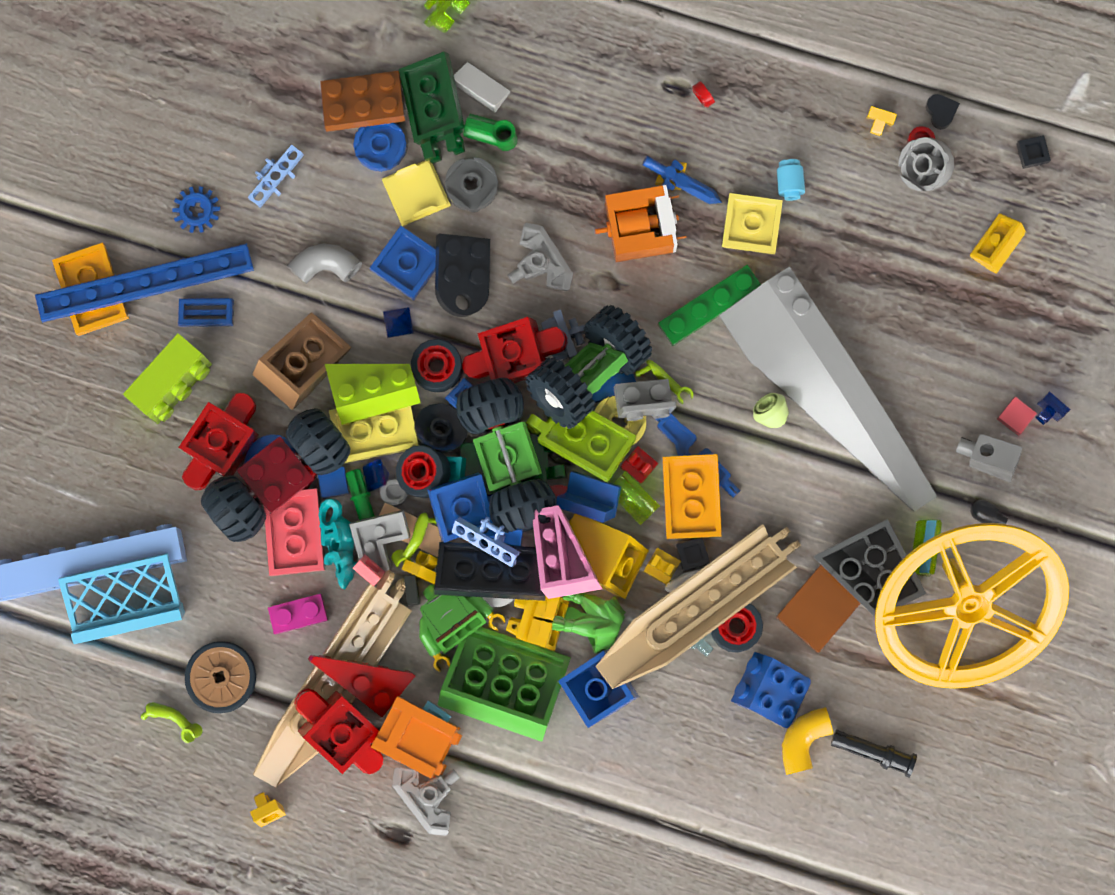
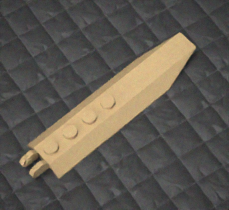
[596,524,801,689]
[253,570,412,787]

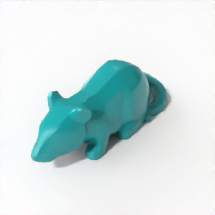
[318,499,357,589]

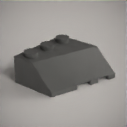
[813,519,927,617]

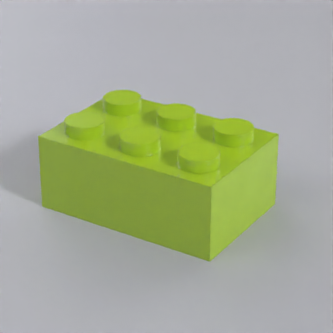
[122,333,212,424]

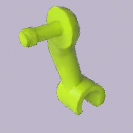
[635,360,694,404]
[391,512,437,567]
[141,702,203,743]

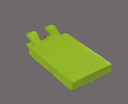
[526,408,636,483]

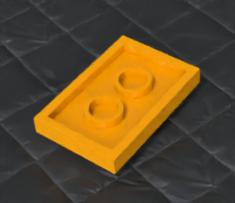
[52,242,129,336]
[663,454,722,539]

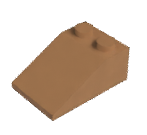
[252,312,351,410]

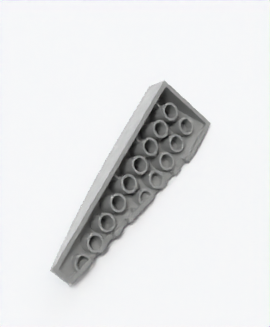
[719,267,937,511]

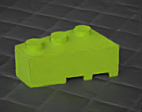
[325,364,421,425]

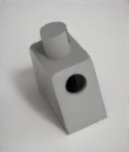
[956,434,1023,483]

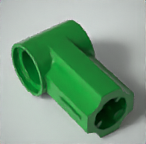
[463,113,518,151]

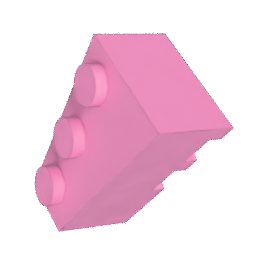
[533,505,602,599]

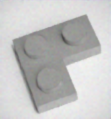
[349,510,411,572]

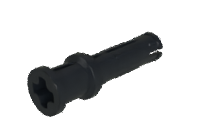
[831,729,917,778]

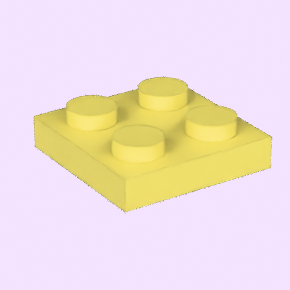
[722,193,783,255]

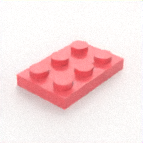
[263,489,325,576]

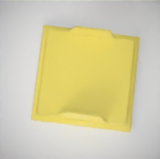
[382,160,451,227]

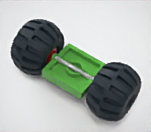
[456,378,557,533]

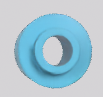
[777,159,805,201]

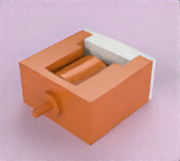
[595,185,687,262]

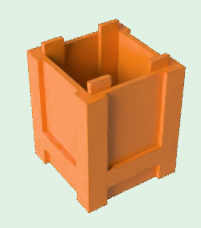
[371,696,462,778]

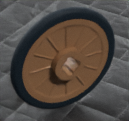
[185,641,256,713]

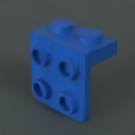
[731,652,811,728]

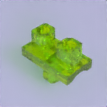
[423,0,470,33]
[613,471,660,526]

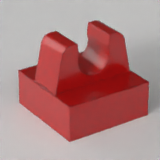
[620,446,659,485]

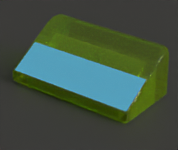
[912,520,942,577]

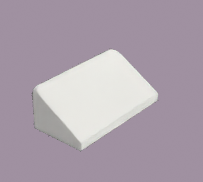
[454,62,510,113]

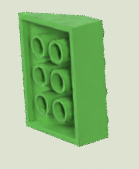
[437,627,571,742]

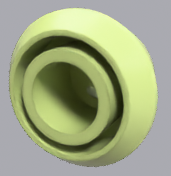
[753,393,789,428]

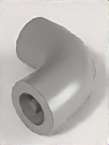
[287,243,362,284]

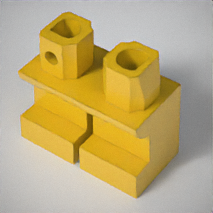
[506,597,569,651]

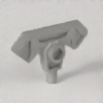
[508,223,573,291]
[392,767,460,836]

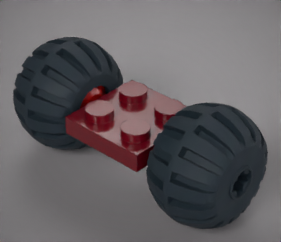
[201,408,351,542]

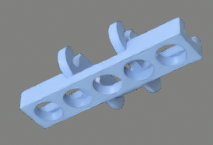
[248,145,304,208]
[452,517,520,567]

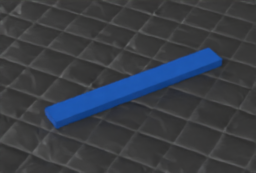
[35,243,254,323]

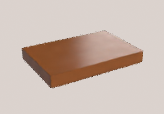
[776,565,861,653]

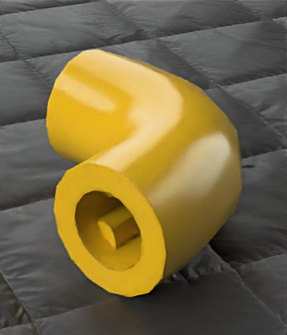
[782,707,833,775]

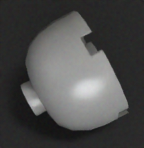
[899,137,954,191]

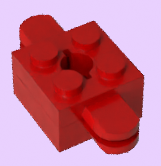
[462,317,568,383]
[178,393,259,490]
[294,688,384,775]

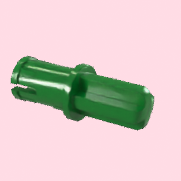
[346,469,375,520]

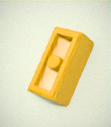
[970,213,1026,274]

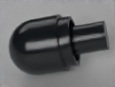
[970,500,1009,524]

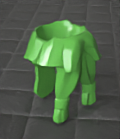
[552,592,626,654]

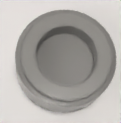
[380,478,408,506]

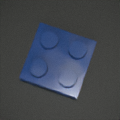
[370,226,436,300]
[427,473,493,543]

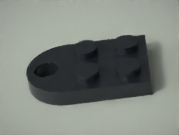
[435,233,490,317]

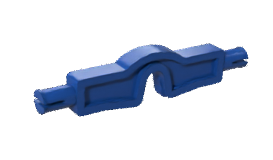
[652,413,741,499]

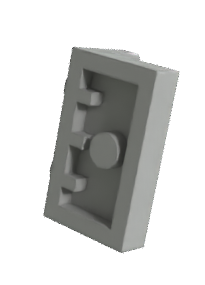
[614,379,676,421]

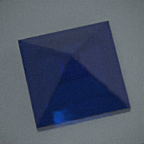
[383,307,414,338]
[362,459,389,492]

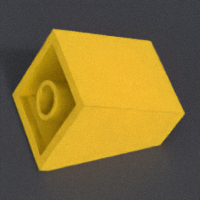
[568,514,649,599]

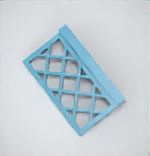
[58,553,185,644]

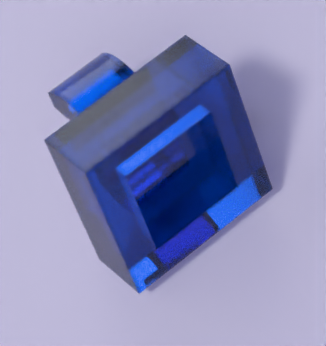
[1035,391,1071,425]

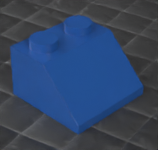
[558,650,639,728]

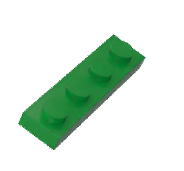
[658,265,761,346]

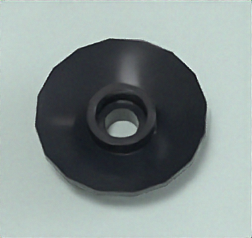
[414,403,467,452]

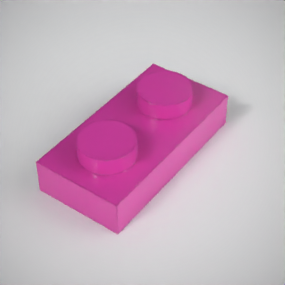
[268,594,328,635]

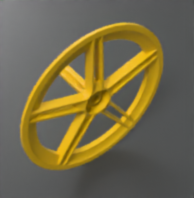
[875,523,1069,688]

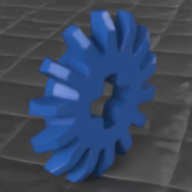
[172,186,221,233]

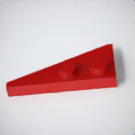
[308,655,415,717]

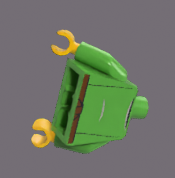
[419,584,505,672]

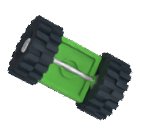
[526,305,652,429]

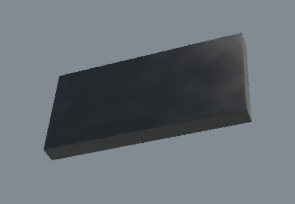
[434,542,546,601]

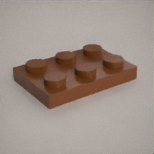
[320,71,405,132]

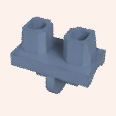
[541,309,586,361]

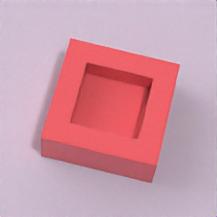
[997,397,1037,436]
[353,554,385,586]

